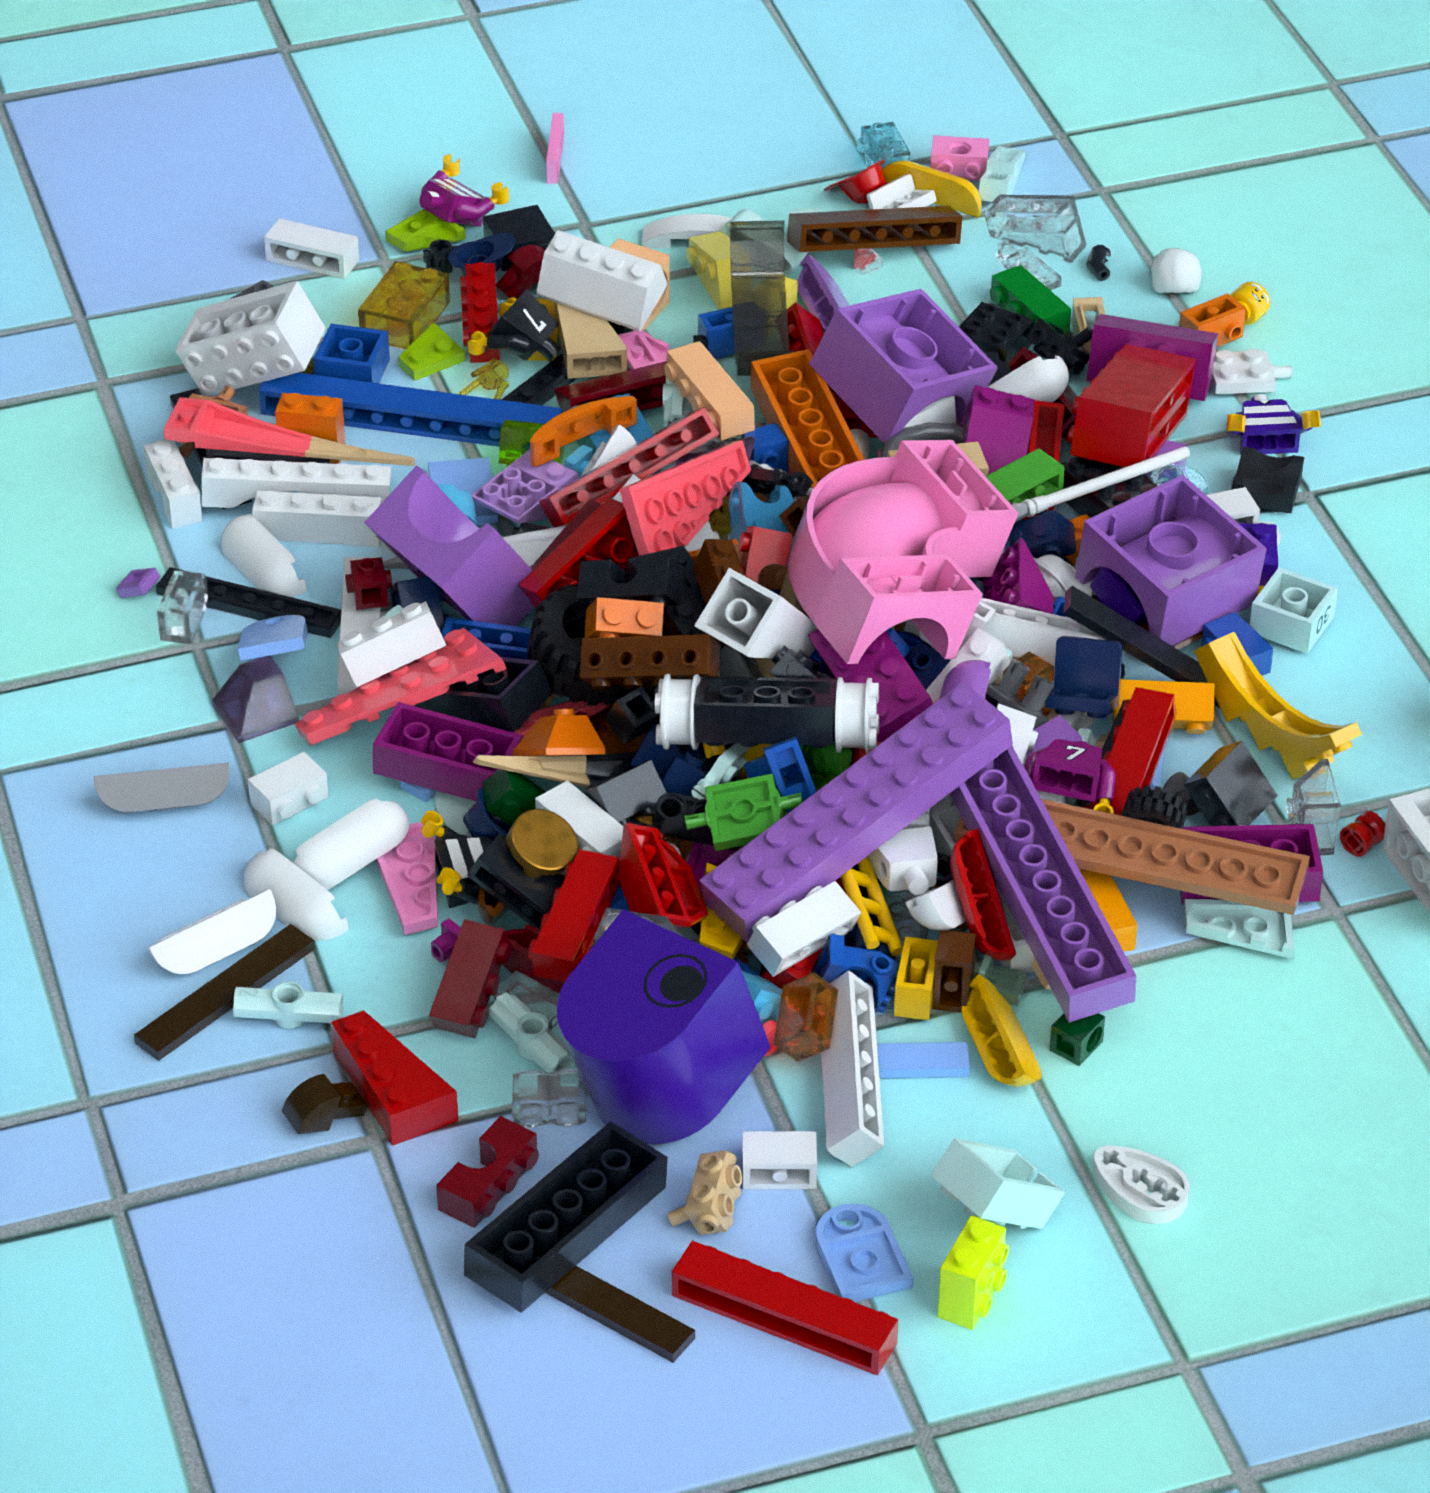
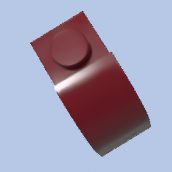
[496,245,545,299]

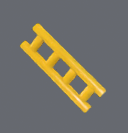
[840,856,903,956]

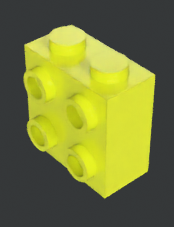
[938,1215,1009,1330]

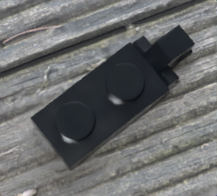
[742,464,813,499]

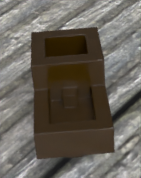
[282,1074,368,1134]

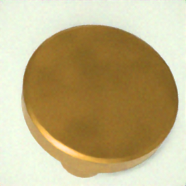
[506,809,578,878]

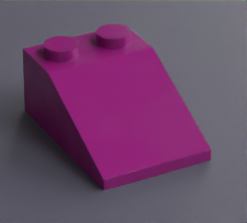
[962,385,1034,475]

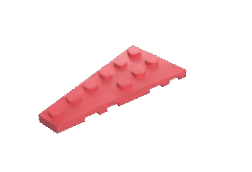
[619,440,751,556]
[294,628,506,745]

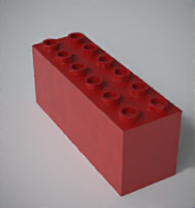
[1068,343,1196,467]

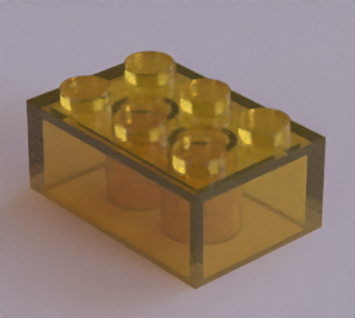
[358,261,450,349]

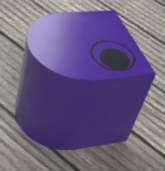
[557,909,770,1144]

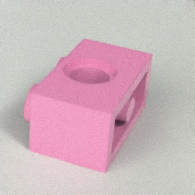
[931,135,989,181]

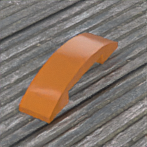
[530,396,637,468]

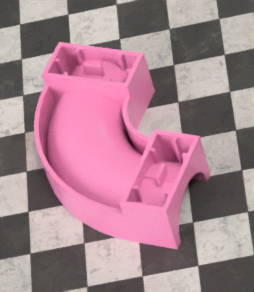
[787,440,1019,664]

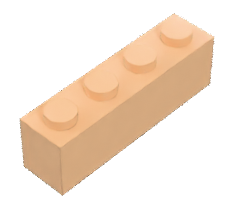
[664,341,755,441]

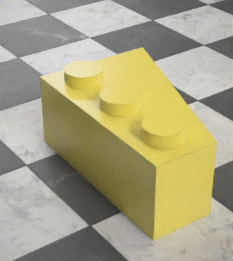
[686,231,753,310]

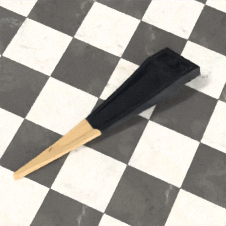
[473,752,736,788]

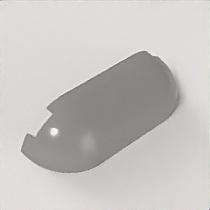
[94,762,230,813]

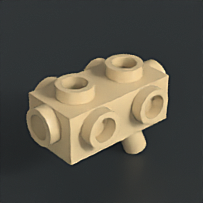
[667,1150,742,1235]

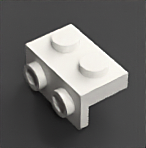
[867,174,937,209]

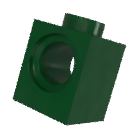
[1050,1013,1105,1066]

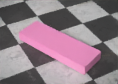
[546,113,564,184]

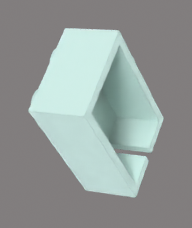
[931,1138,1065,1229]

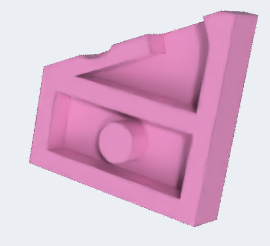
[618,330,669,370]

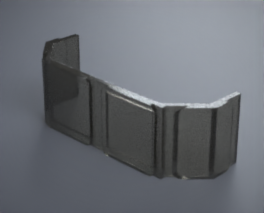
[730,220,793,376]

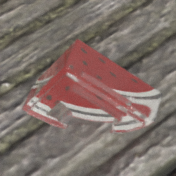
[854,248,883,275]

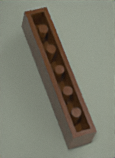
[787,206,963,252]

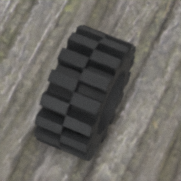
[1122,786,1188,829]

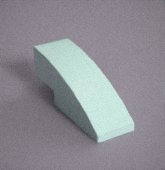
[979,146,1026,204]

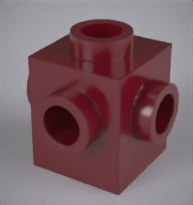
[345,557,393,610]

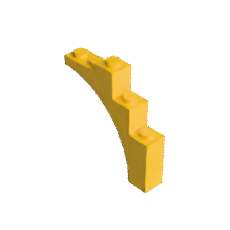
[1194,632,1362,781]

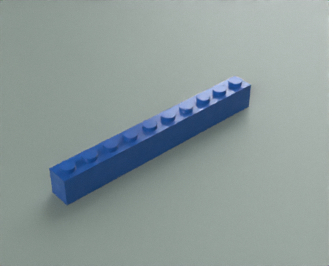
[259,373,562,451]

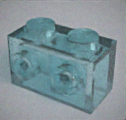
[857,122,910,169]

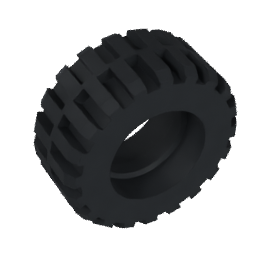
[527,583,633,706]

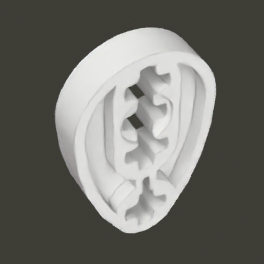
[1093,1145,1190,1224]

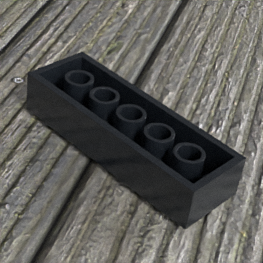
[464,1121,668,1313]

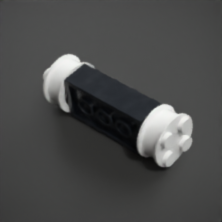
[655,674,879,753]

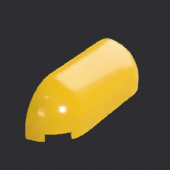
[882,160,982,218]
[962,974,1042,1087]

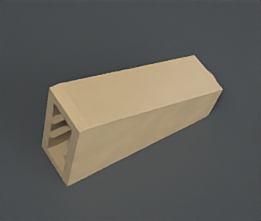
[554,302,627,379]

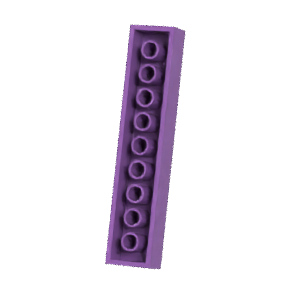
[699,682,1013,943]
[949,746,1136,1023]

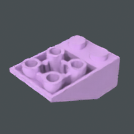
[471,449,578,524]

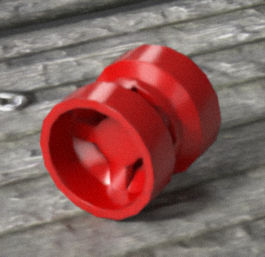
[1340,811,1386,857]

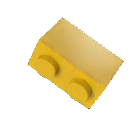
[894,936,938,1020]

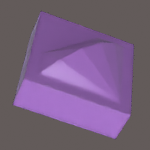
[116,568,160,598]

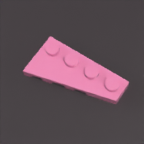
[375,822,438,935]

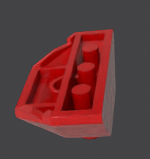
[618,823,709,929]

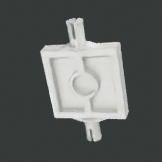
[1211,349,1293,394]

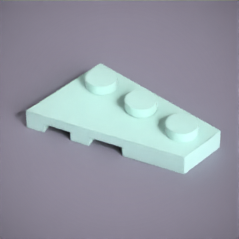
[1184,899,1295,959]

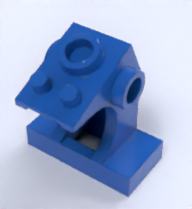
[743,736,816,814]
[811,934,900,1013]

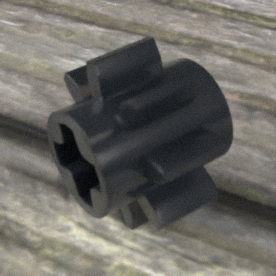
[423,239,457,276]

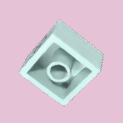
[1250,567,1338,654]

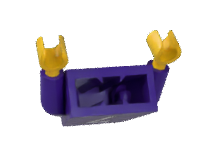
[1226,394,1321,454]

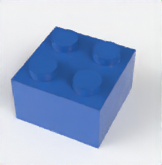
[313,323,390,383]

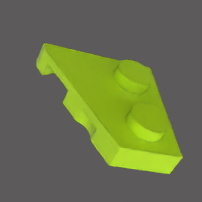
[385,209,466,252]
[398,323,465,381]

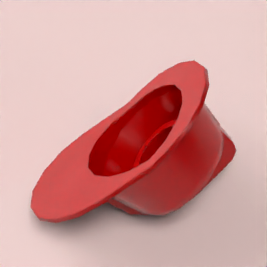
[824,159,888,204]

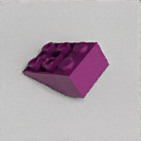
[982,538,1053,614]

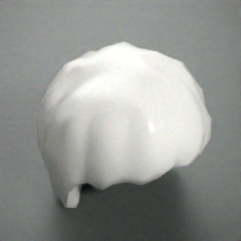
[1151,248,1202,293]

